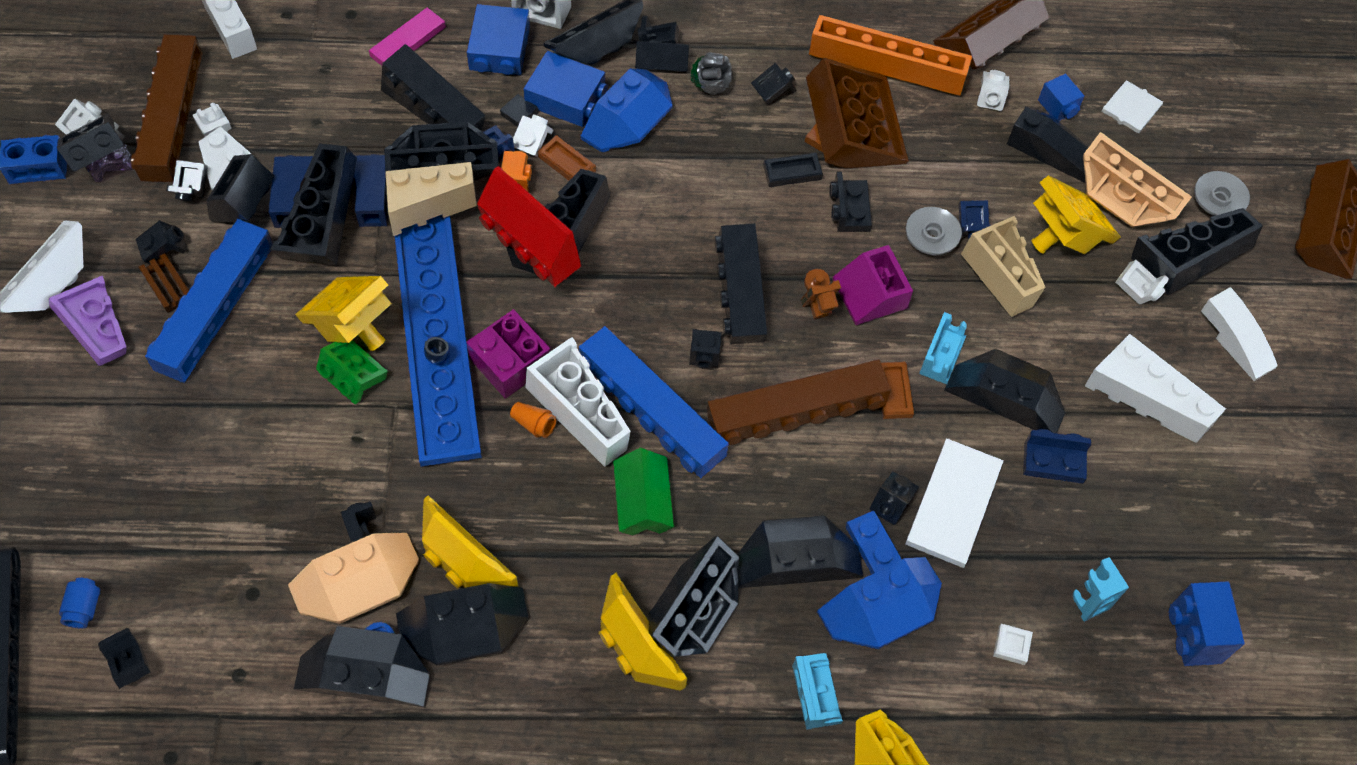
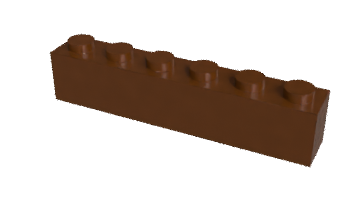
[131,34,202,182]
[707,359,891,446]

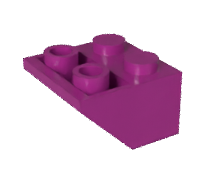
[832,245,913,325]
[466,309,551,399]

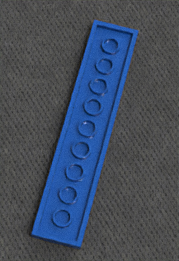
[395,215,482,467]

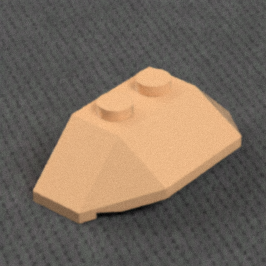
[1083,132,1192,228]
[288,533,420,624]

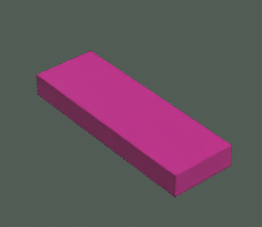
[369,7,446,66]

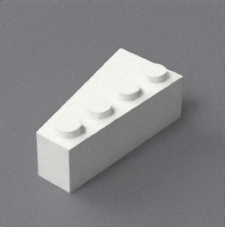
[1085,334,1226,443]
[525,337,631,467]

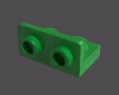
[316,340,388,404]

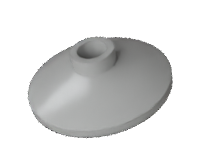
[1194,171,1250,216]
[906,207,962,255]

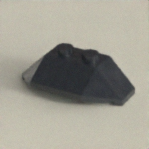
[543,0,644,65]
[384,122,499,181]
[944,349,1065,433]
[737,516,863,588]
[649,536,739,657]
[396,583,529,666]
[294,626,430,707]

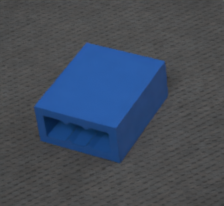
[467,4,530,75]
[524,51,608,127]

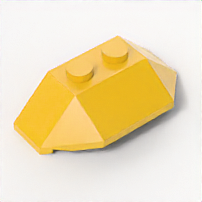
[422,495,518,589]
[599,573,687,691]
[855,709,929,765]

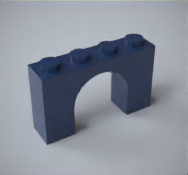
[269,154,388,228]

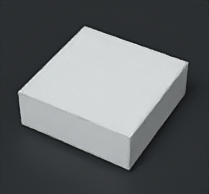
[993,624,1033,665]

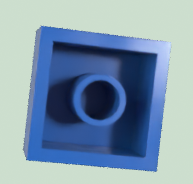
[1169,582,1245,666]

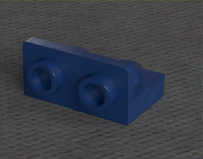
[1023,429,1091,484]

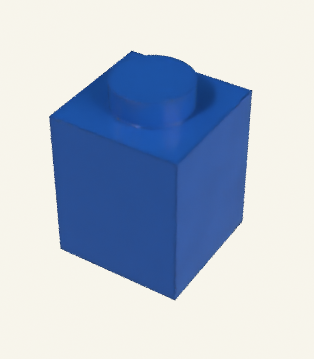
[1038,74,1084,121]

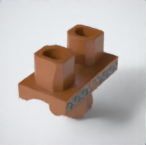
[801,269,841,319]

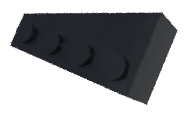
[381,44,485,130]
[270,143,357,266]
[506,169,611,283]
[1131,208,1263,295]
[715,223,767,345]

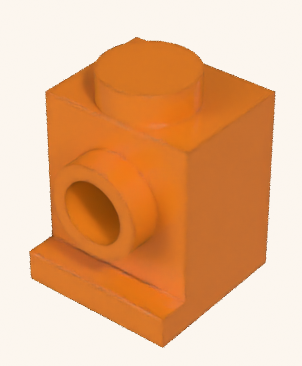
[501,151,532,192]

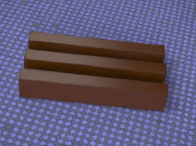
[139,253,189,313]

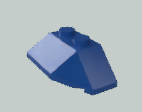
[581,68,672,152]
[817,557,942,649]

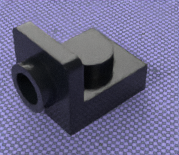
[751,63,797,105]
[689,329,722,369]
[340,502,376,543]

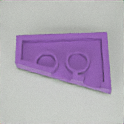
[49,276,126,366]

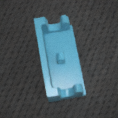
[919,312,967,384]
[1073,557,1129,622]
[792,653,842,730]

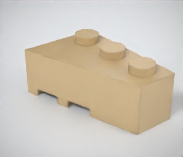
[386,162,477,236]
[961,216,1046,317]

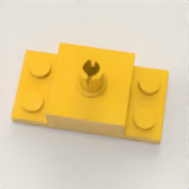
[1031,175,1121,254]
[295,276,392,351]

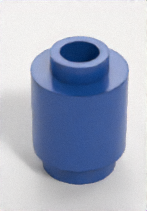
[59,578,101,629]

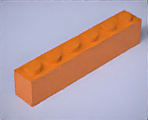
[809,15,972,96]

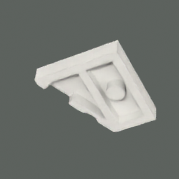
[199,126,251,190]

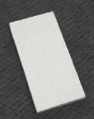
[905,438,1003,568]

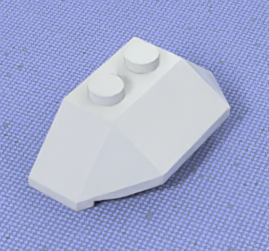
[0,221,84,313]

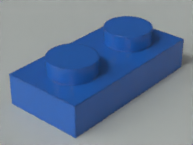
[845,511,902,574]

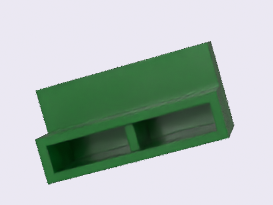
[613,447,674,536]

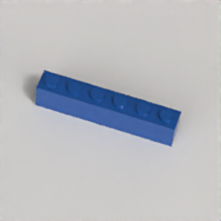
[145,219,273,383]
[579,326,728,478]

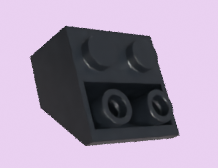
[206,154,274,222]

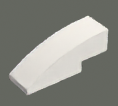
[1201,287,1278,381]

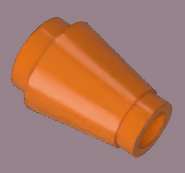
[510,402,556,438]

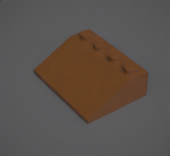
[806,58,909,168]

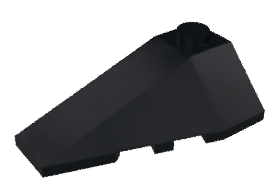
[1007,106,1089,183]

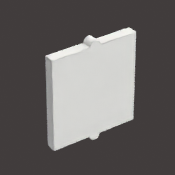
[1102,80,1163,133]

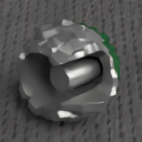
[691,52,732,95]

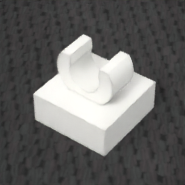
[193,103,231,137]

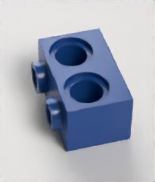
[0,135,67,184]

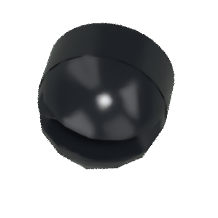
[424,337,449,364]

